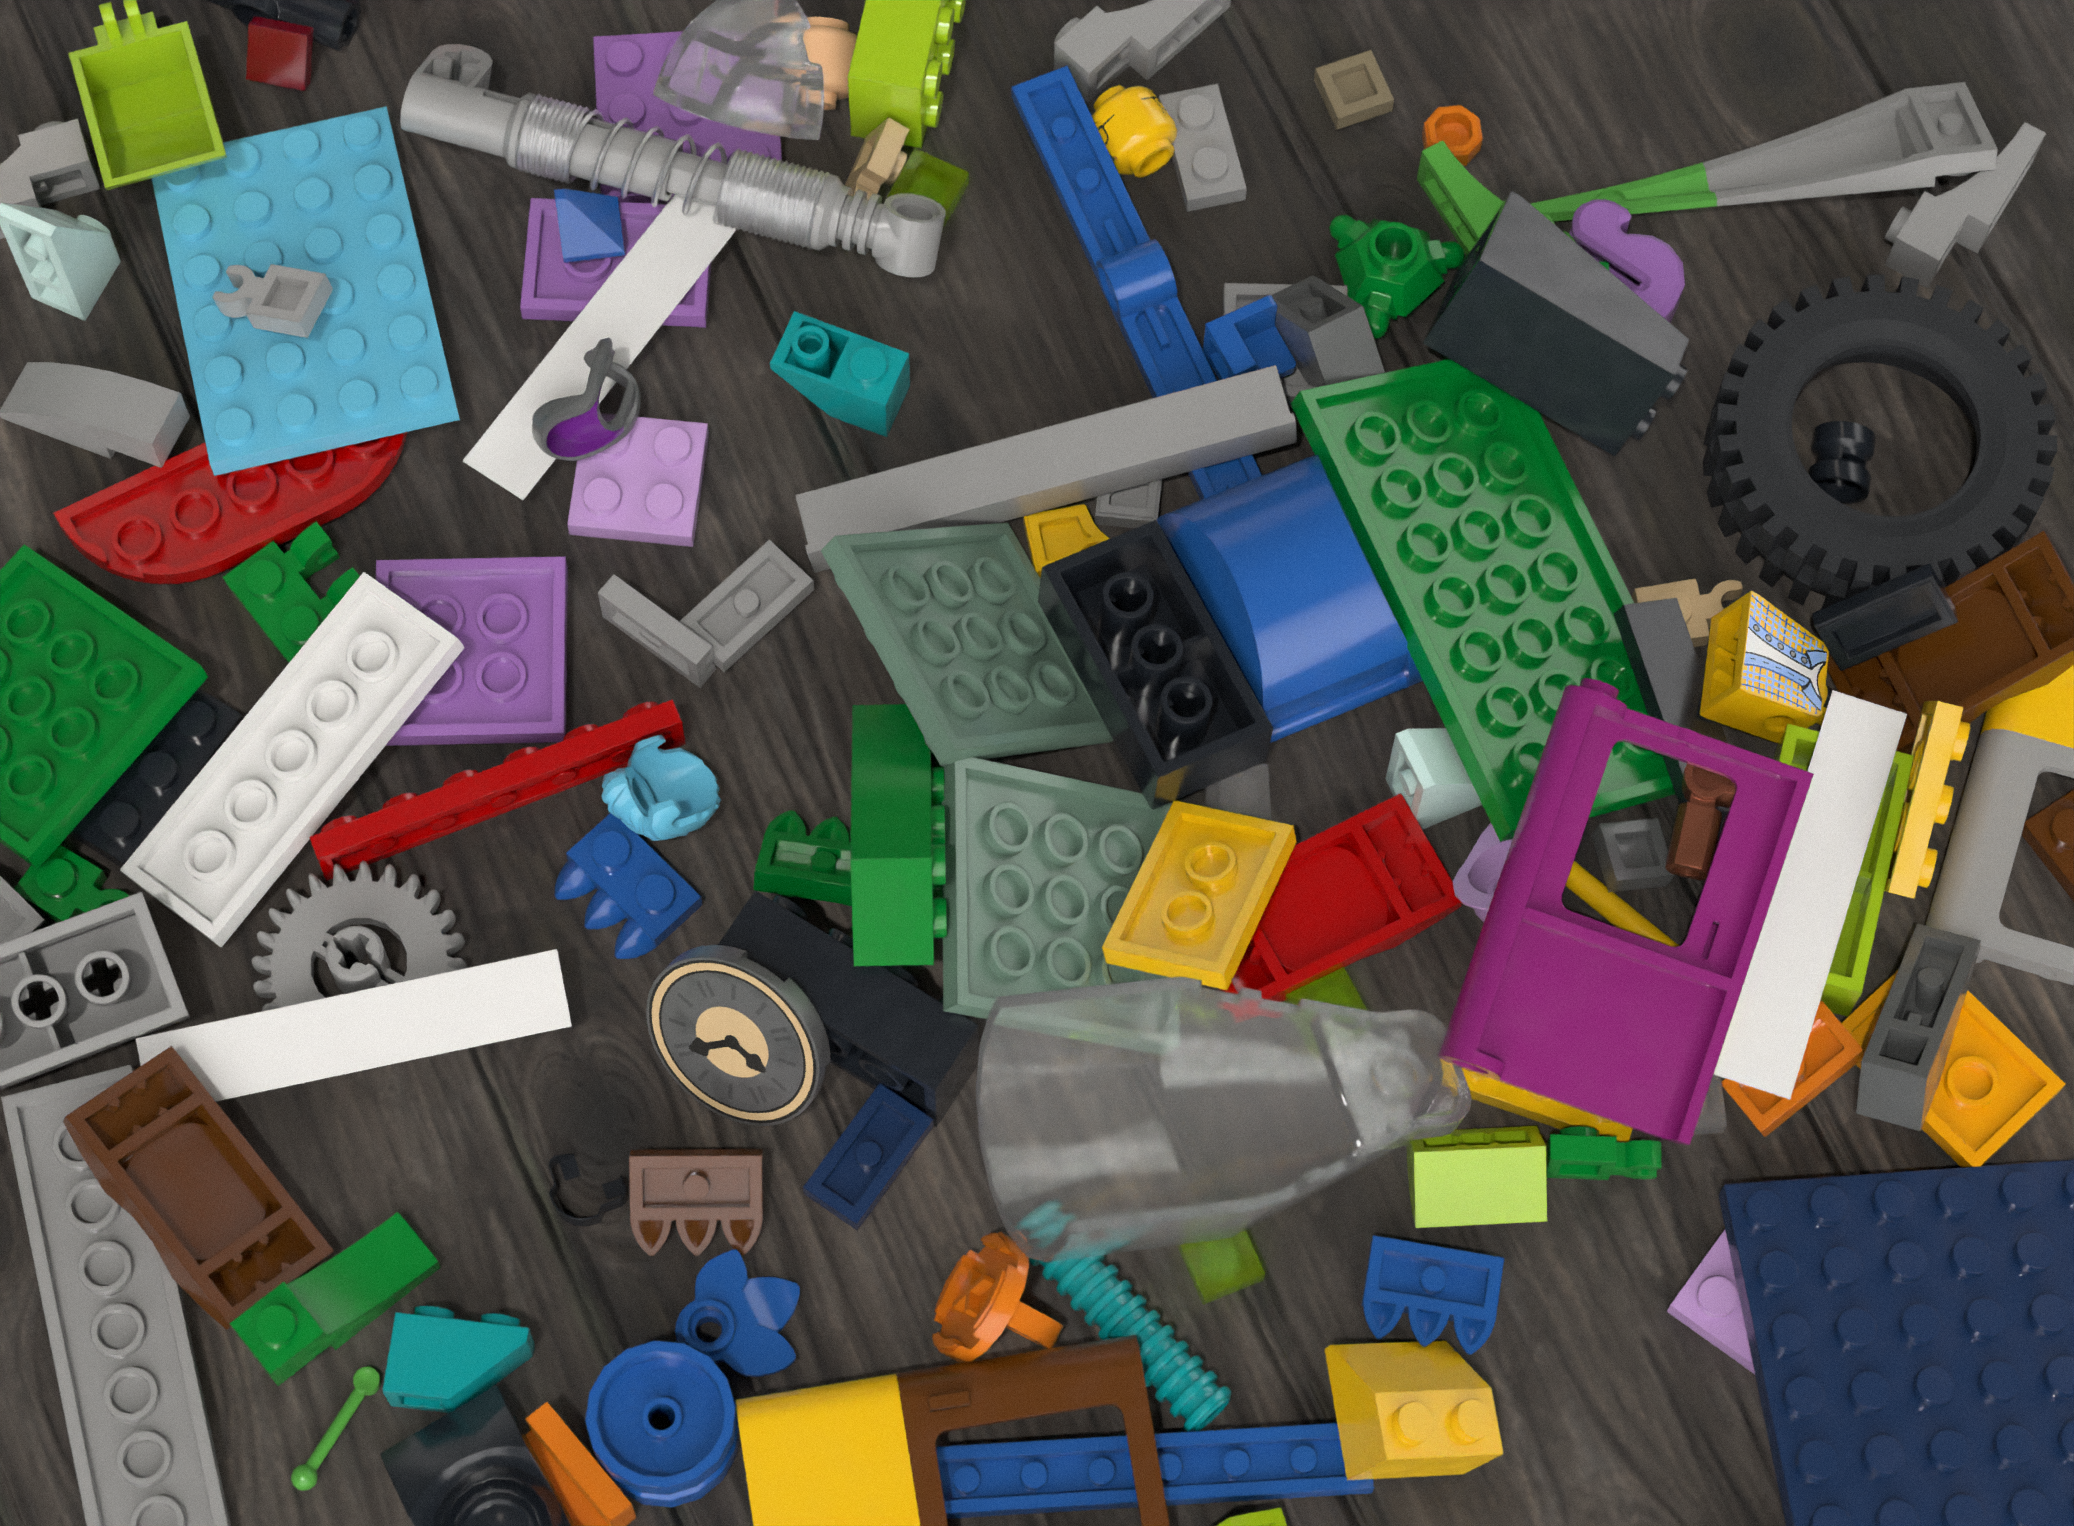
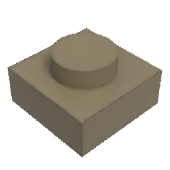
[1314,50,1394,130]

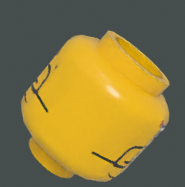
[1092,85,1178,178]

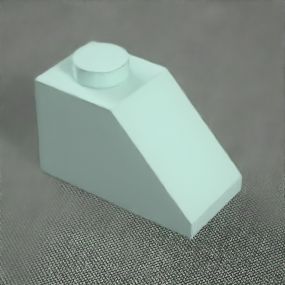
[1385,728,1482,830]

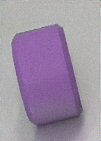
[1569,199,1685,323]

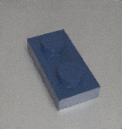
[803,1083,934,1231]

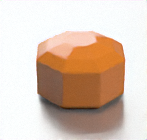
[1422,105,1483,166]

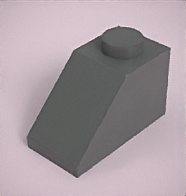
[1271,275,1385,388]

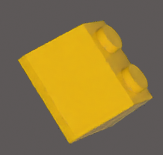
[1324,1341,1503,1480]

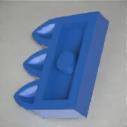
[554,813,703,959]
[1361,1235,1504,1355]

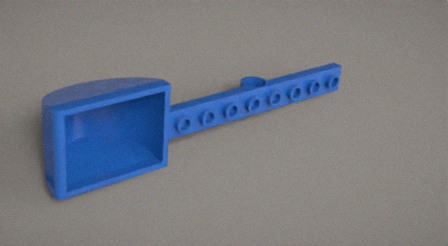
[1012,66,1423,743]

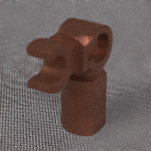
[1665,763,1735,880]

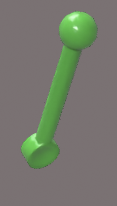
[291,1367,381,1491]

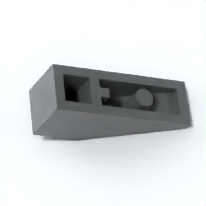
[1856,924,1981,1131]

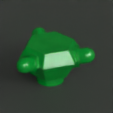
[1329,215,1465,339]

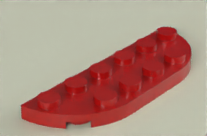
[53,432,407,584]

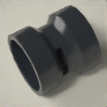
[1808,421,1876,504]

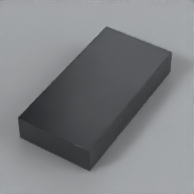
[1812,563,1958,671]

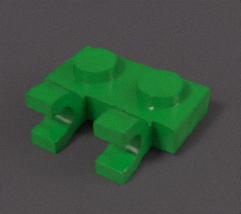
[222,522,360,664]

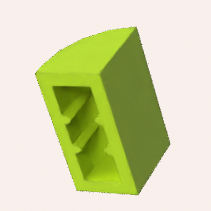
[1406,1126,1547,1228]

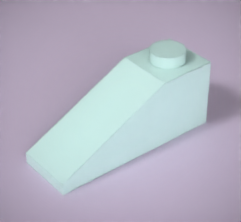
[0,203,121,321]

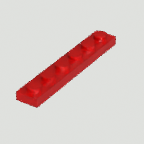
[309,699,686,881]

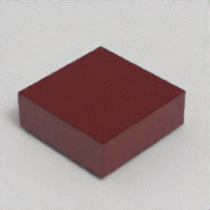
[246,16,313,91]

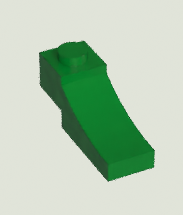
[230,1212,441,1386]

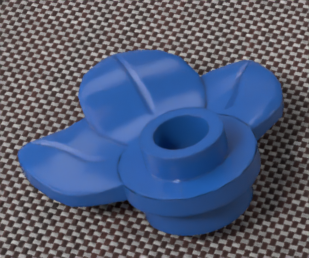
[675,1250,800,1377]

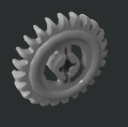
[251,861,467,1011]

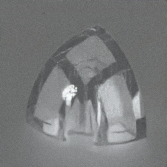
[653,0,824,140]

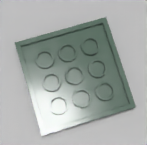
[821,522,1113,765]
[941,757,1180,1051]

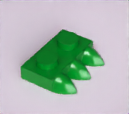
[753,810,852,906]

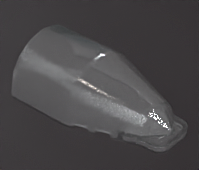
[976,976,1472,1262]

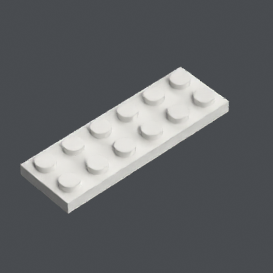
[120,572,465,948]

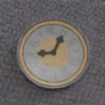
[646,945,830,1126]

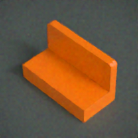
[526,1402,637,1526]

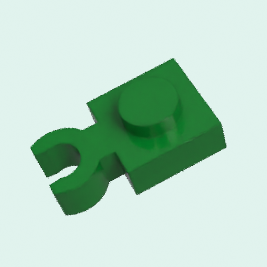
[14,845,129,923]
[1546,1126,1662,1180]

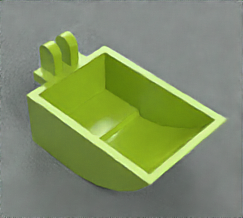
[69,0,227,190]

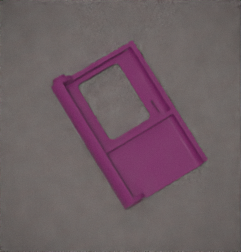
[1438,678,1814,1145]

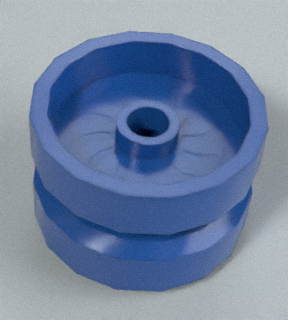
[585,1341,740,1507]

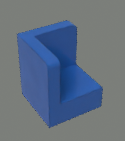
[1203,295,1296,380]

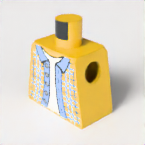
[1700,591,1836,743]

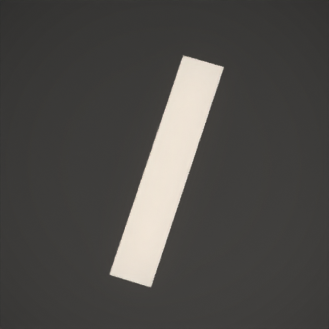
[463,194,737,500]
[1714,690,1907,1100]
[136,949,572,1101]

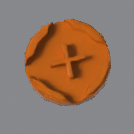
[932,1232,1064,1363]

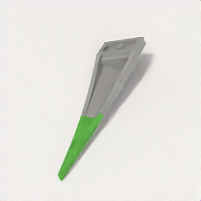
[1530,82,1998,221]

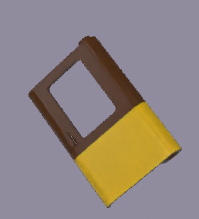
[735,1335,1170,1526]

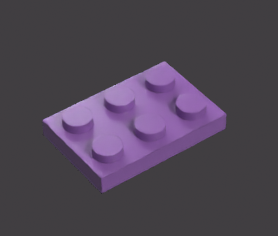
[520,198,712,327]

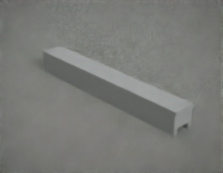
[795,365,1297,573]

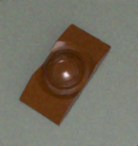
[1827,531,2074,755]
[63,1046,334,1330]

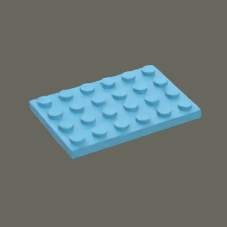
[152,106,460,476]

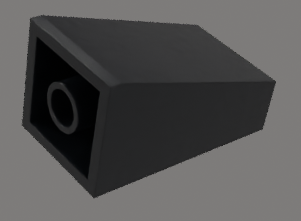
[1423,191,1689,456]

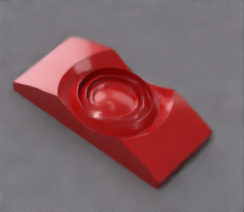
[1218,793,1463,1019]

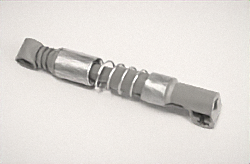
[400,44,945,277]

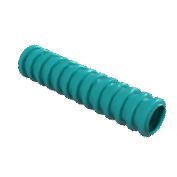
[1016,1205,1232,1432]

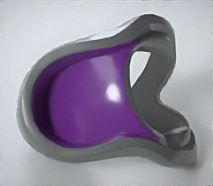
[532,337,641,461]

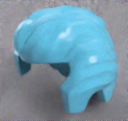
[601,735,721,841]

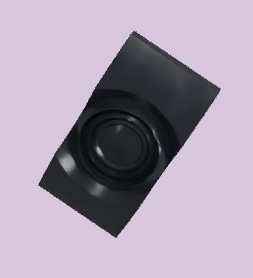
[380,1385,575,1526]

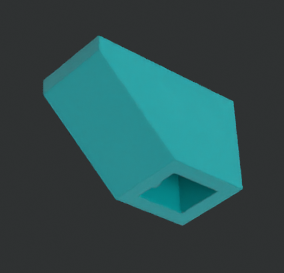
[770,311,910,437]
[382,1306,535,1413]

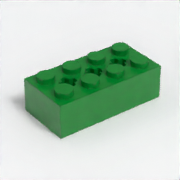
[850,704,947,966]

